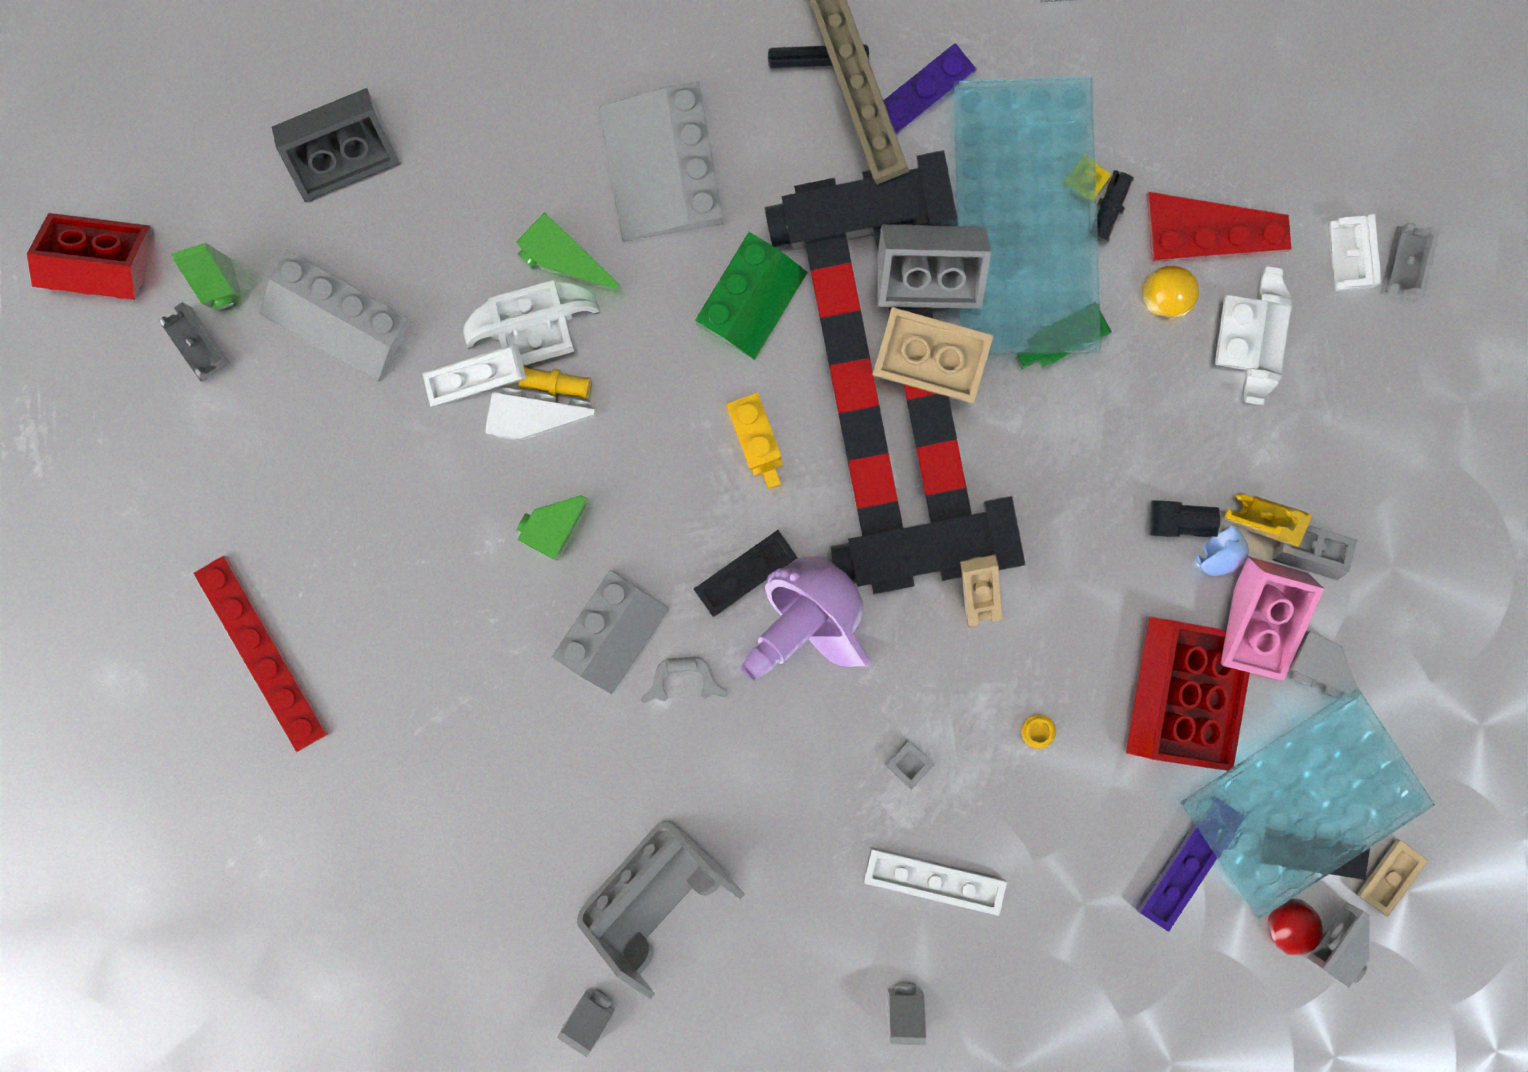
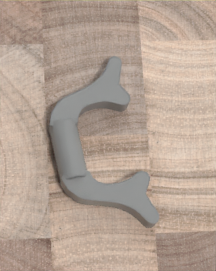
[641,657,727,703]

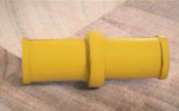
[519,366,591,399]

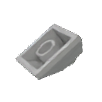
[1307,902,1369,988]

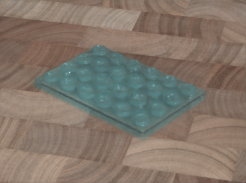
[1181,688,1435,920]

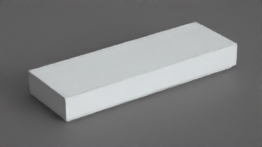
[422,345,526,407]

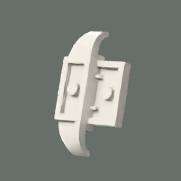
[1215,266,1293,405]
[463,280,599,366]

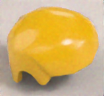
[1142,266,1199,318]

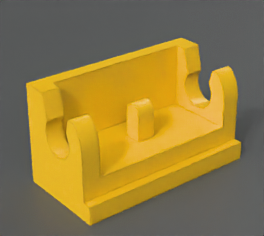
[1224,493,1313,547]

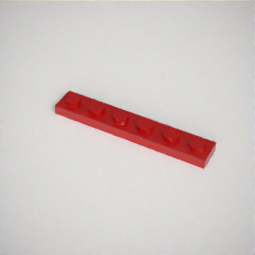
[193,556,329,752]

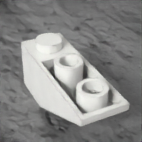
[485,387,597,441]

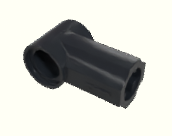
[1149,500,1221,537]

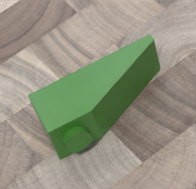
[516,212,621,293]
[171,243,242,310]

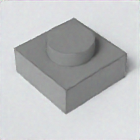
[886,740,935,790]

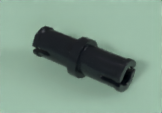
[1088,170,1134,243]

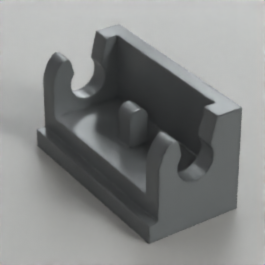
[159,302,230,382]

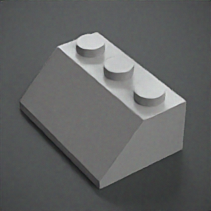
[878,225,992,309]
[551,570,669,694]

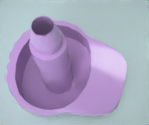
[741,557,872,680]

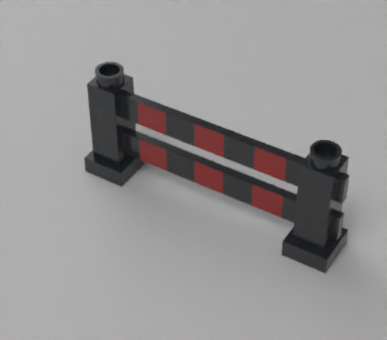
[765,150,1026,594]

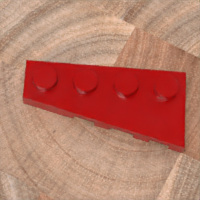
[1147,192,1292,262]

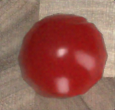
[1268,899,1323,956]

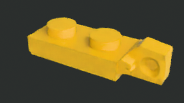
[726,392,783,490]

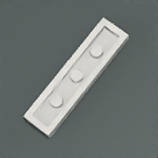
[863,848,1007,916]

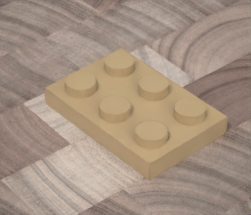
[873,307,994,404]

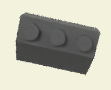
[271,88,399,202]

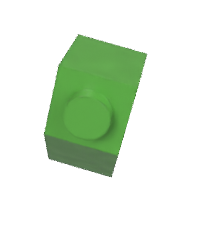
[516,495,589,560]

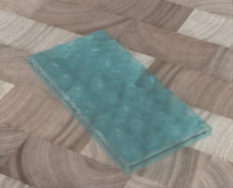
[953,77,1101,355]

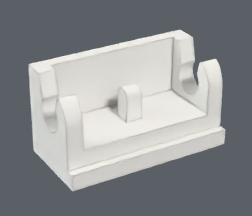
[1329,214,1381,291]

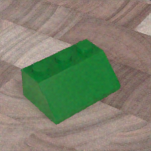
[695,232,808,360]

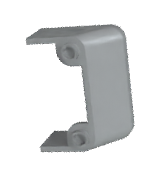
[577,822,745,999]

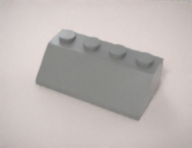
[259,249,413,382]

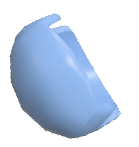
[1197,525,1249,576]

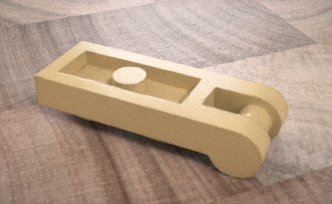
[960,555,1002,627]

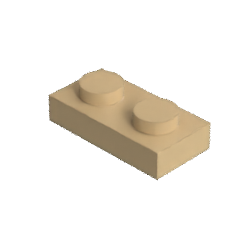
[1356,839,1428,917]

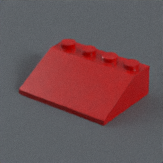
[1126,617,1250,772]

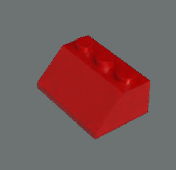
[26,213,151,300]

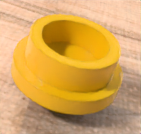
[1021,714,1056,749]

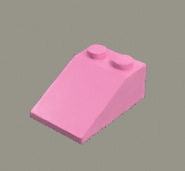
[1221,556,1325,681]

